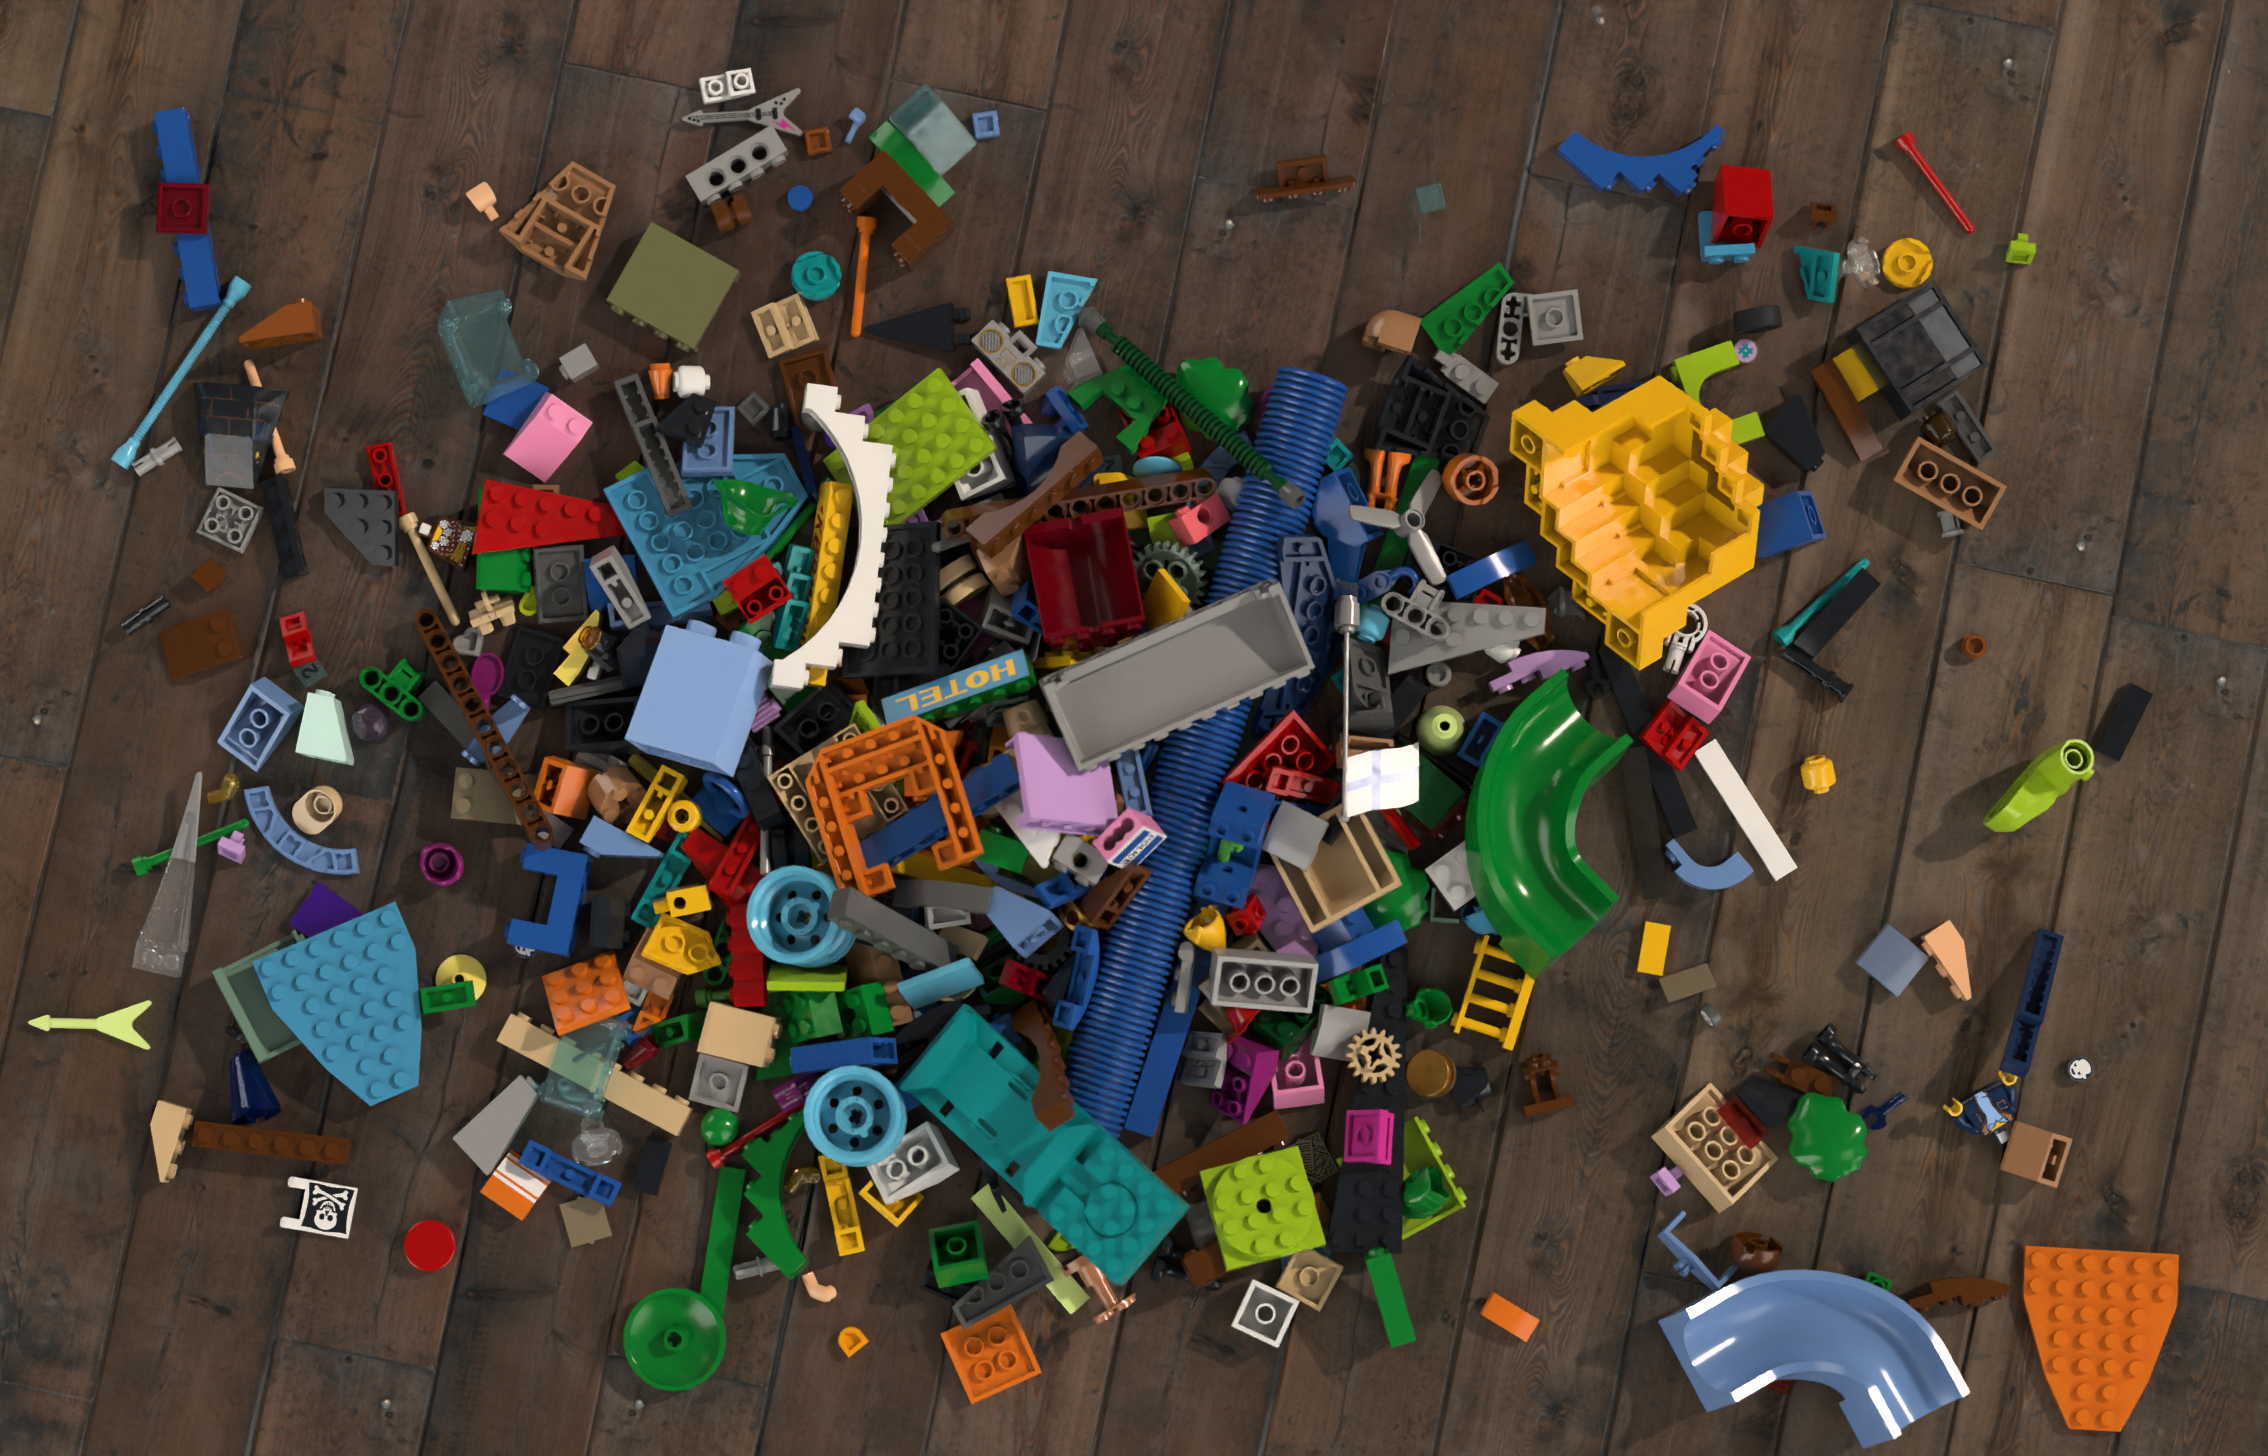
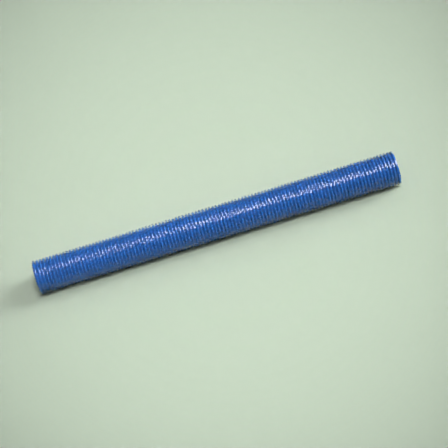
[1064,366,1349,1138]

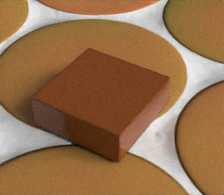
[804,127,833,157]

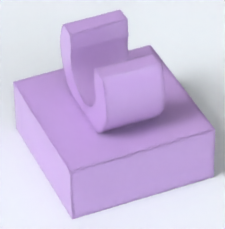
[217,830,246,864]
[1650,1166,1684,1197]

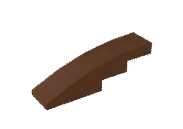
[1809,358,1883,462]

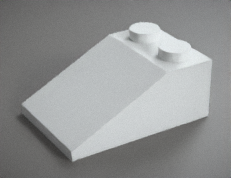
[866,1121,960,1205]

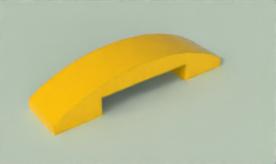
[818,1155,865,1257]

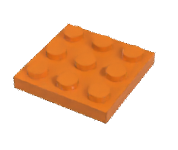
[542,950,631,1036]
[941,1304,1042,1404]

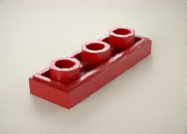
[366,441,407,517]

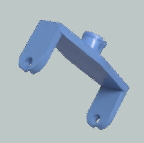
[461,694,531,767]
[1657,1210,1738,1292]

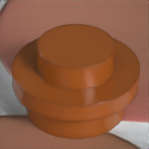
[1961,634,1987,659]

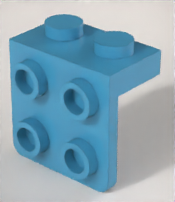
[1698,211,1755,264]

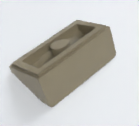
[1659,963,1717,1003]

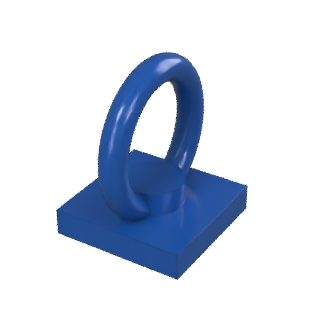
[691,772,751,840]

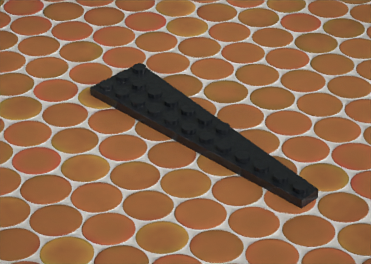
[1324,947,1408,1255]

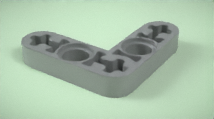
[1496,292,1533,366]

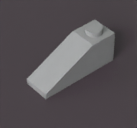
[589,545,651,629]

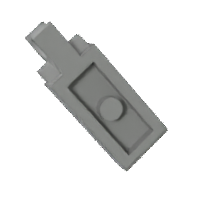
[1432,350,1499,404]

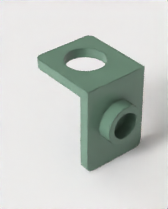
[1425,887,1459,924]

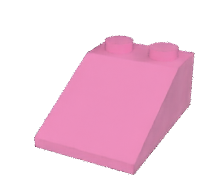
[503,392,593,483]
[1667,630,1751,724]
[1270,1033,1325,1110]

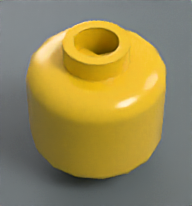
[1801,755,1836,794]
[667,800,702,833]

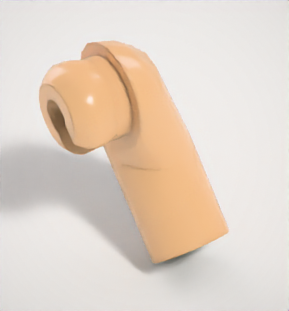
[801,1271,836,1302]

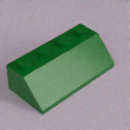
[476,488,533,594]

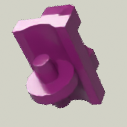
[771,1073,818,1114]

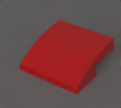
[1638,699,1709,771]

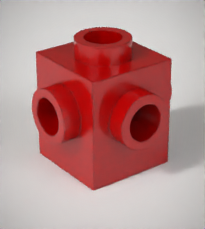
[1225,893,1267,936]

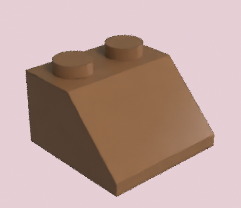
[976,532,1031,597]
[622,926,683,1000]

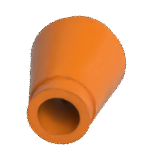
[648,363,673,399]

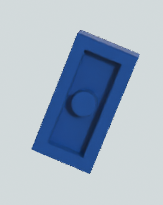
[1040,386,1089,435]

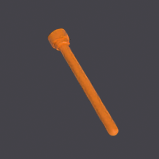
[851,216,877,338]

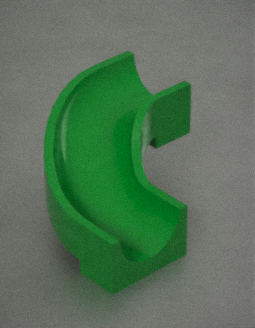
[1465,668,1634,981]

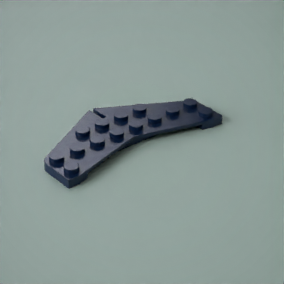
[1252,534,1350,735]

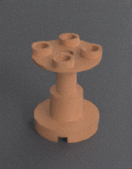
[1061,1255,1136,1325]

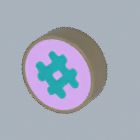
[1734,338,1758,365]

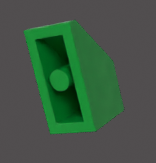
[651,1011,706,1048]

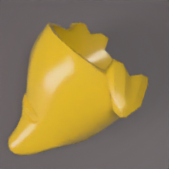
[1183,905,1226,953]

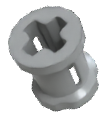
[1937,510,1964,538]

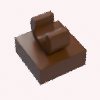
[1809,202,1837,232]

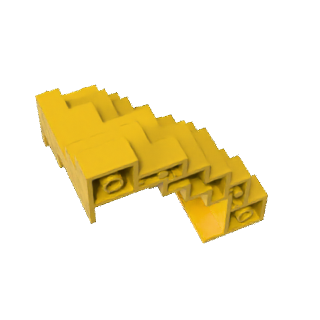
[1509,375,1764,671]

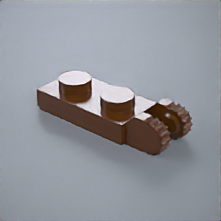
[1763,1052,1838,1097]

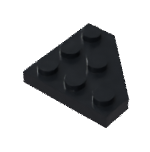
[324,487,399,566]

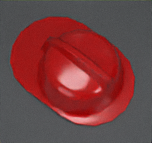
[1226,1006,1261,1044]

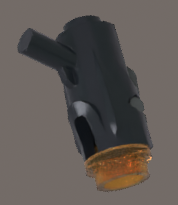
[578,626,624,672]

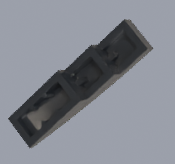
[1791,567,1881,660]

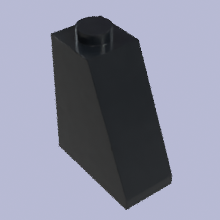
[1763,394,1826,474]

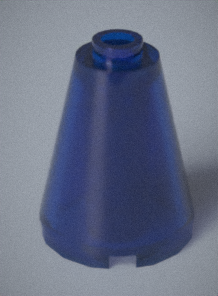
[230,1051,281,1125]

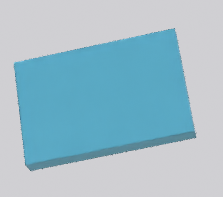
[897,957,985,1009]

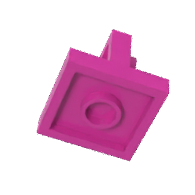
[1344,1109,1394,1165]

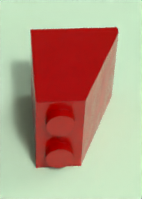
[1711,164,1774,249]

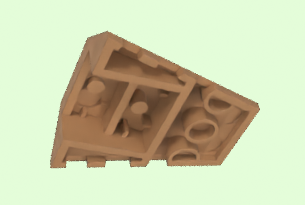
[499,161,616,281]

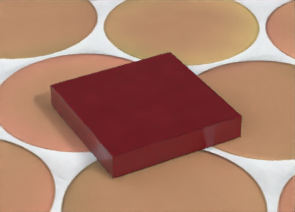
[156,182,210,235]

